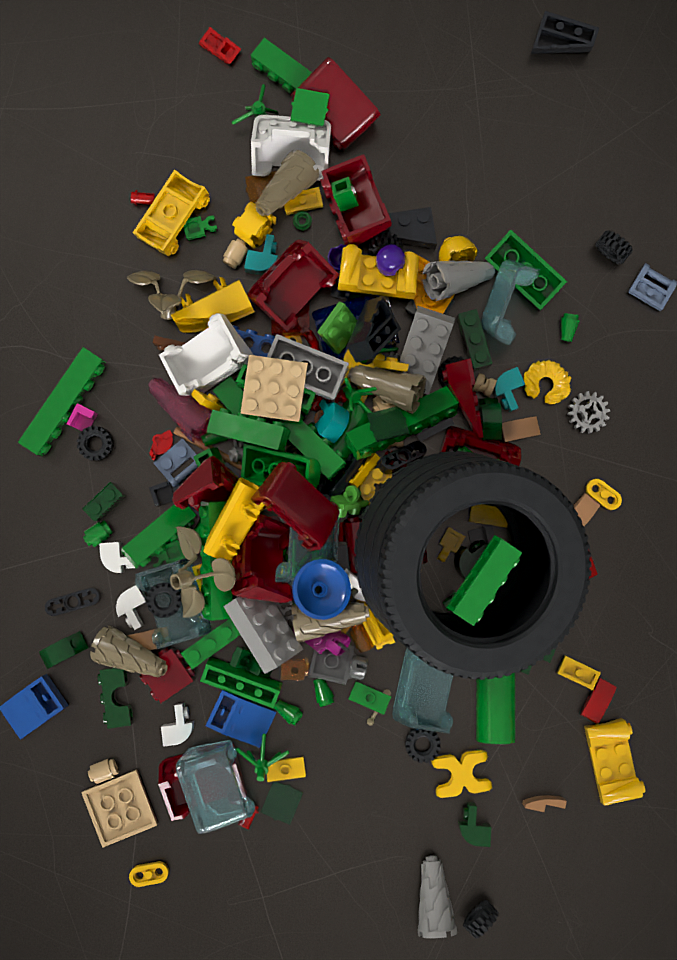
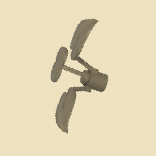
[127,270,217,320]
[170,526,236,618]

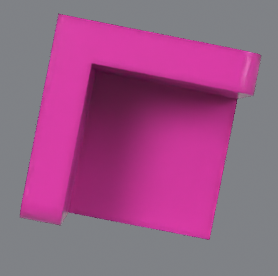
[67,403,98,431]

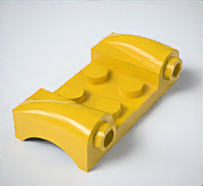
[133,170,210,256]
[338,244,419,300]
[584,718,645,805]

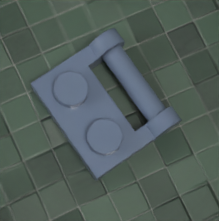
[628,263,677,311]
[154,438,198,488]

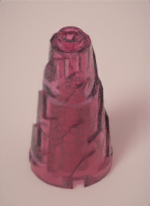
[148,378,212,443]

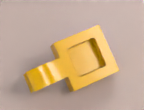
[437,527,466,562]

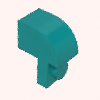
[244,234,278,275]
[493,367,525,413]
[315,398,349,443]

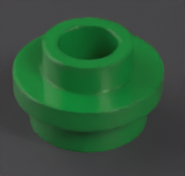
[293,211,312,230]

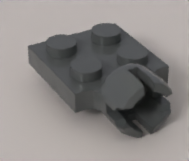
[308,643,368,685]

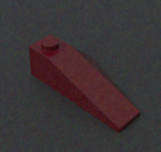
[442,359,483,438]

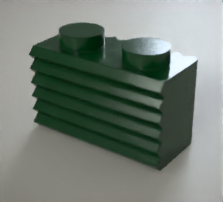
[82,482,126,522]

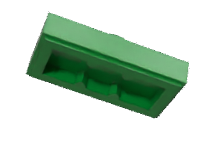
[349,681,392,715]

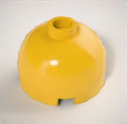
[439,236,478,261]

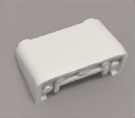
[251,115,331,181]
[159,313,253,397]

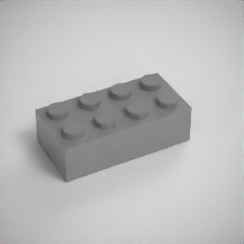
[399,306,455,395]
[267,334,349,402]
[223,597,303,674]

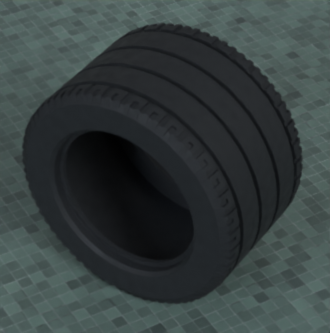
[354,451,592,680]

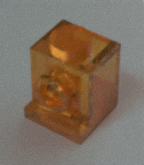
[281,659,309,680]

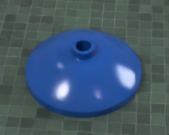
[292,559,351,620]

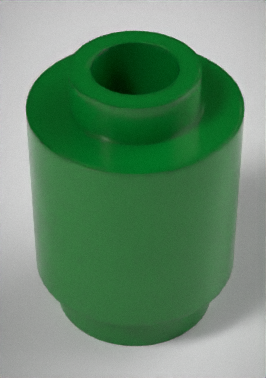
[83,520,113,547]

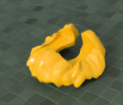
[524,360,571,404]

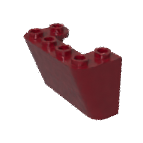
[320,154,392,247]

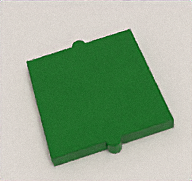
[290,88,330,127]

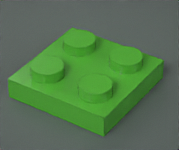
[317,301,357,355]

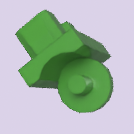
[330,485,369,518]

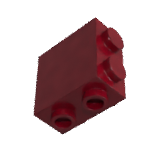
[139,647,196,703]

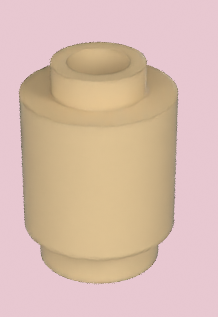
[223,239,248,269]
[88,759,119,784]

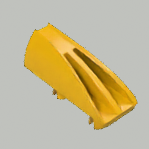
[171,277,255,333]
[203,477,264,562]

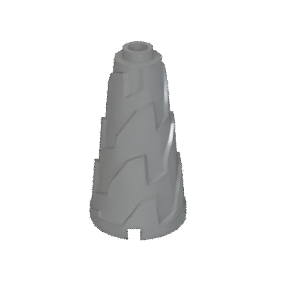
[422,260,495,301]
[417,856,457,938]

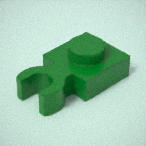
[183,216,218,240]
[150,540,185,567]

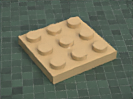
[241,355,308,422]
[81,769,158,848]

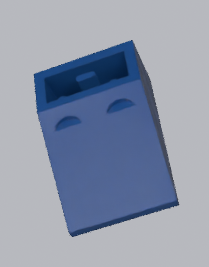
[0,674,69,739]
[206,690,276,748]

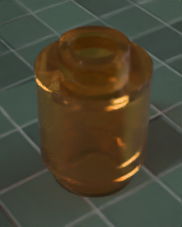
[349,624,374,653]

